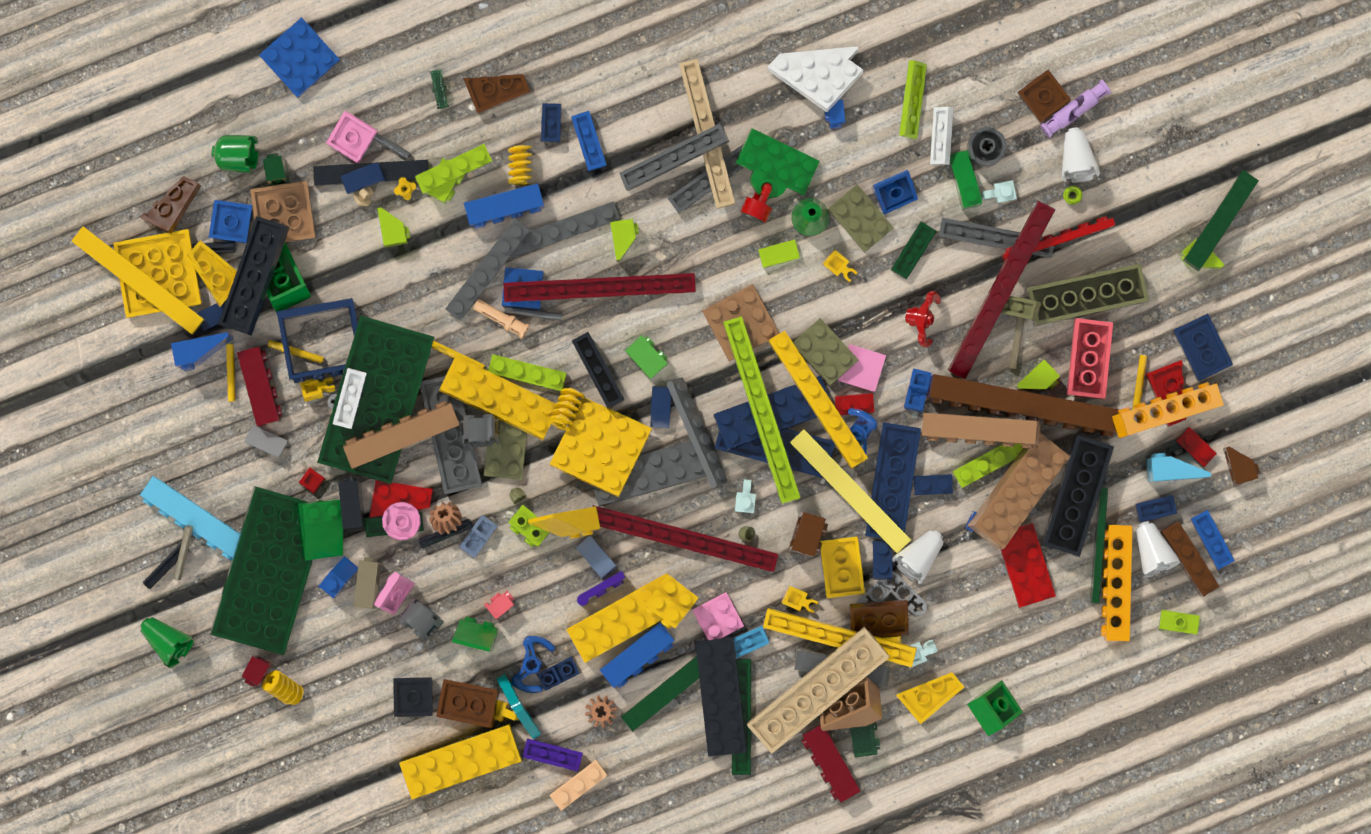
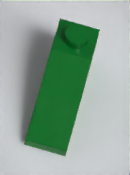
[950,150,982,210]

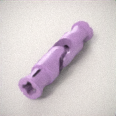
[1040,80,1111,138]

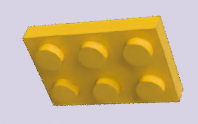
[819,536,865,598]

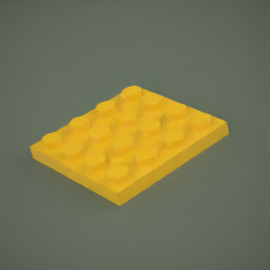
[113,229,202,318]
[549,397,652,497]

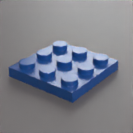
[259,17,340,98]

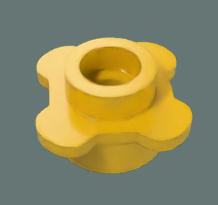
[394,177,416,200]

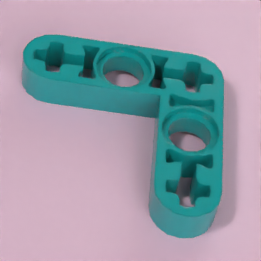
[496,673,542,740]

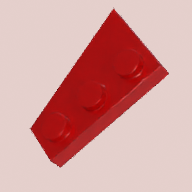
[1146,360,1186,427]
[369,480,433,518]

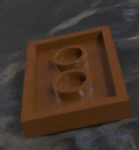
[850,600,909,638]
[436,679,500,728]

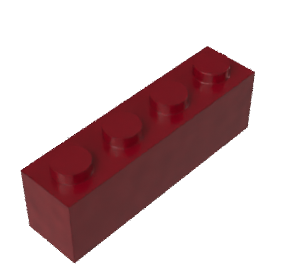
[237,346,283,427]
[801,724,861,803]

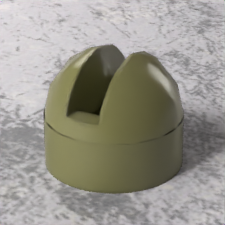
[509,487,526,504]
[738,526,755,542]

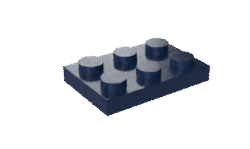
[1172,313,1233,382]

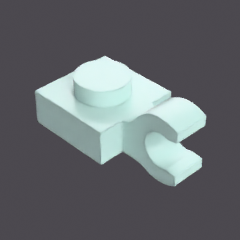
[981,180,1017,203]
[735,479,756,513]
[909,640,938,668]

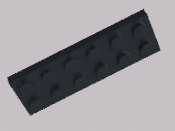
[218,216,290,336]
[695,637,747,757]

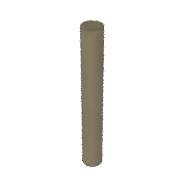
[1009,317,1025,370]
[173,525,193,580]

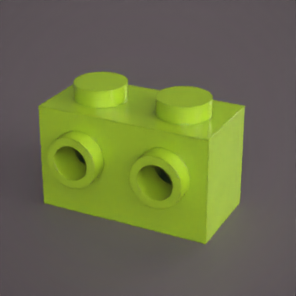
[508,505,550,548]

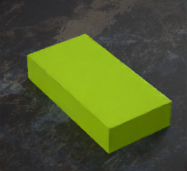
[758,239,800,268]

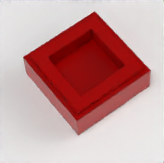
[299,467,326,494]

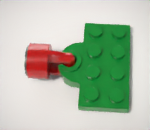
[735,128,820,225]

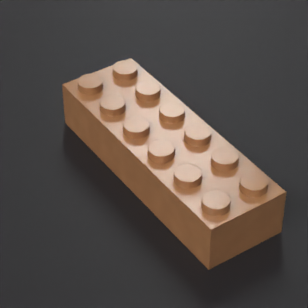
[968,433,1070,549]

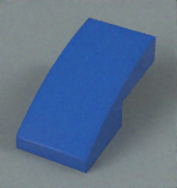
[904,368,932,413]

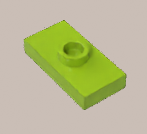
[1158,610,1200,635]

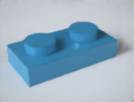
[734,626,769,658]

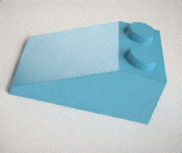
[1146,453,1211,482]

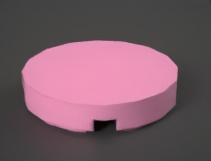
[382,502,421,540]

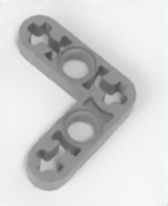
[856,571,927,616]

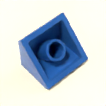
[871,170,918,215]

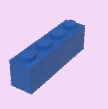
[464,183,545,229]
[600,622,675,689]

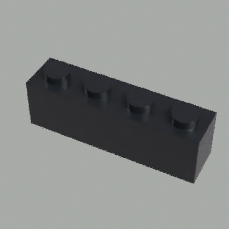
[571,332,625,409]

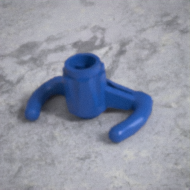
[848,408,877,454]
[511,636,555,693]

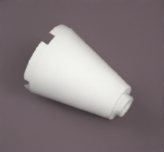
[1061,127,1100,183]
[1136,521,1180,577]
[892,530,944,584]

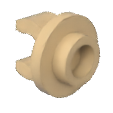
[353,187,374,206]

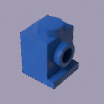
[824,99,845,129]

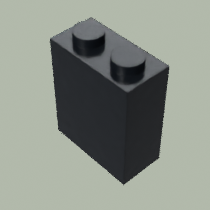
[338,477,365,529]

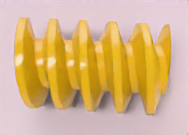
[508,145,532,186]
[549,388,585,431]
[262,670,304,705]

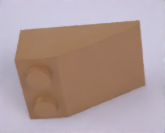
[820,677,882,731]

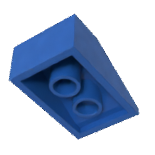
[171,332,234,371]

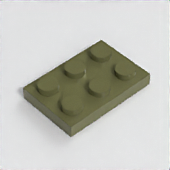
[828,184,894,253]
[793,318,859,386]
[484,419,527,480]

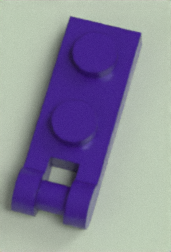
[577,571,626,606]

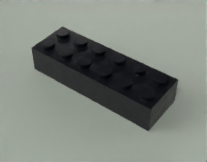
[1041,435,1114,557]

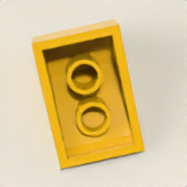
[528,506,600,539]

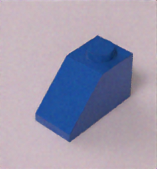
[319,556,358,598]

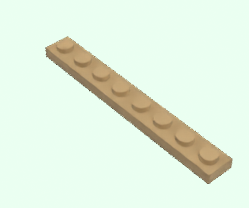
[679,58,736,209]

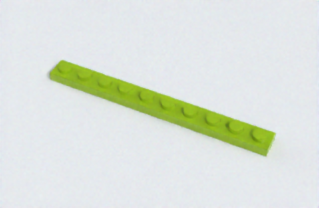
[723,316,800,505]

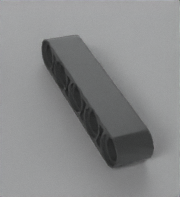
[794,650,890,686]

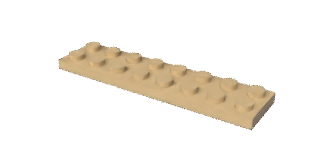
[747,627,890,754]

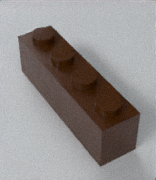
[1160,521,1220,597]

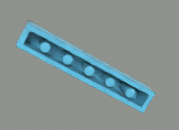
[140,476,240,560]

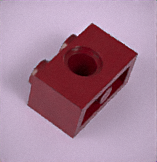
[241,655,274,687]

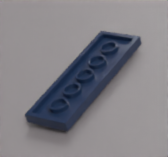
[713,375,830,451]
[865,422,921,539]
[714,429,835,478]

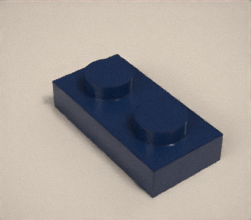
[541,103,561,143]
[913,474,953,496]
[1135,495,1177,523]
[873,541,893,580]

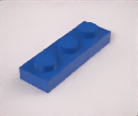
[571,111,607,172]
[1190,510,1235,570]

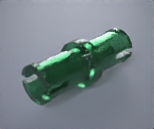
[430,69,449,109]

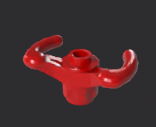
[905,291,941,348]

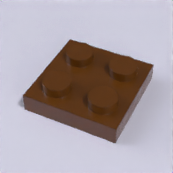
[1017,69,1071,123]

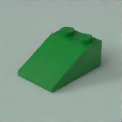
[267,243,311,313]
[298,498,343,561]
[452,616,499,652]

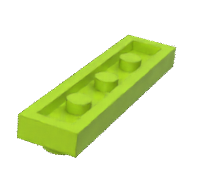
[899,60,927,139]
[415,144,493,194]
[488,354,567,391]
[952,444,1023,488]

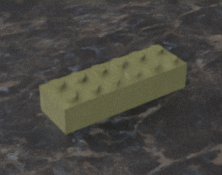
[1026,263,1149,327]

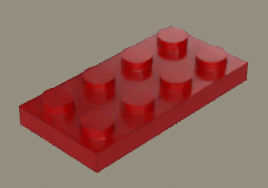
[1000,523,1056,608]

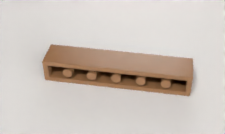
[343,401,459,469]
[922,413,1041,449]

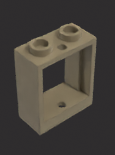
[353,557,382,609]

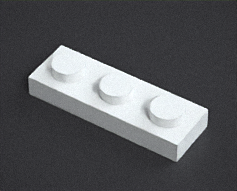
[930,107,953,165]
[333,368,366,429]

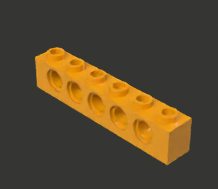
[1112,382,1224,438]
[1101,525,1132,641]

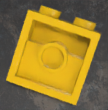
[645,574,698,629]

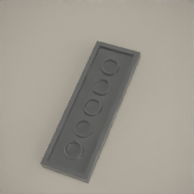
[420,376,482,495]
[593,441,707,507]

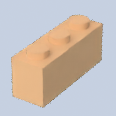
[550,759,608,811]

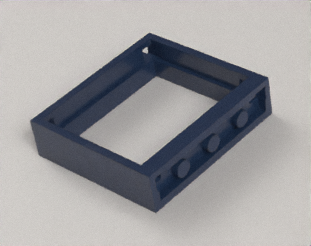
[277,298,357,383]

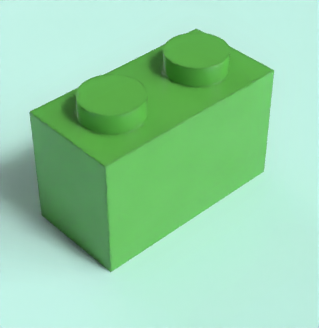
[625,335,668,380]

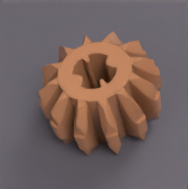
[429,502,462,535]
[585,695,617,728]

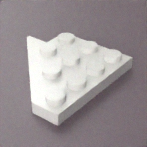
[768,47,863,112]

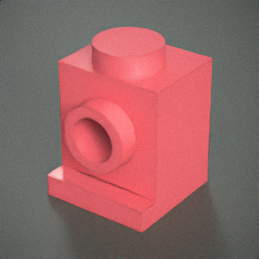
[484,590,515,619]

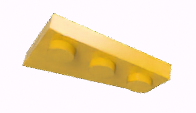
[187,240,237,307]
[895,672,964,724]

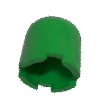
[211,134,259,174]

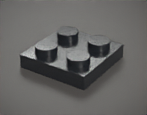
[393,677,433,717]

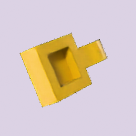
[494,699,518,721]

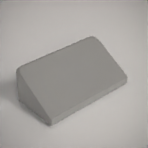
[244,425,288,458]

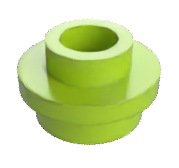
[1063,186,1082,205]

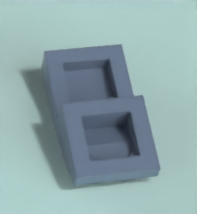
[459,515,498,559]
[576,536,617,579]

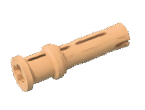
[473,299,530,339]

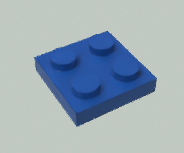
[209,200,253,243]
[502,267,544,309]

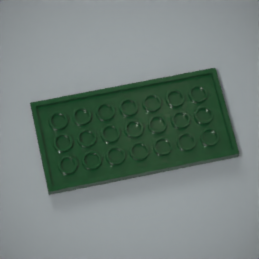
[317,315,435,484]
[210,486,313,655]

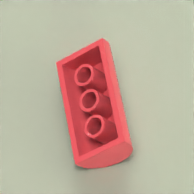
[1067,318,1113,399]

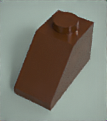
[1223,446,1260,485]

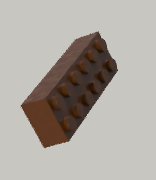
[788,512,828,558]

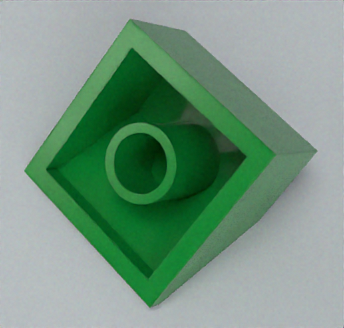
[967,680,1023,736]

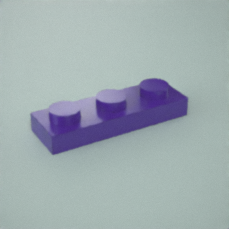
[522,738,583,772]

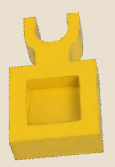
[822,249,858,282]
[299,377,335,402]
[781,585,818,613]

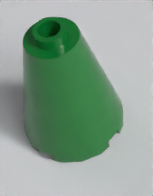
[791,198,829,236]
[140,617,194,668]

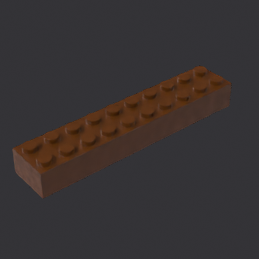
[927,374,1119,438]

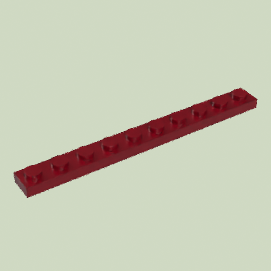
[948,200,1056,379]
[503,273,696,303]
[592,505,779,572]

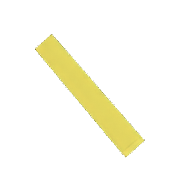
[790,429,911,553]

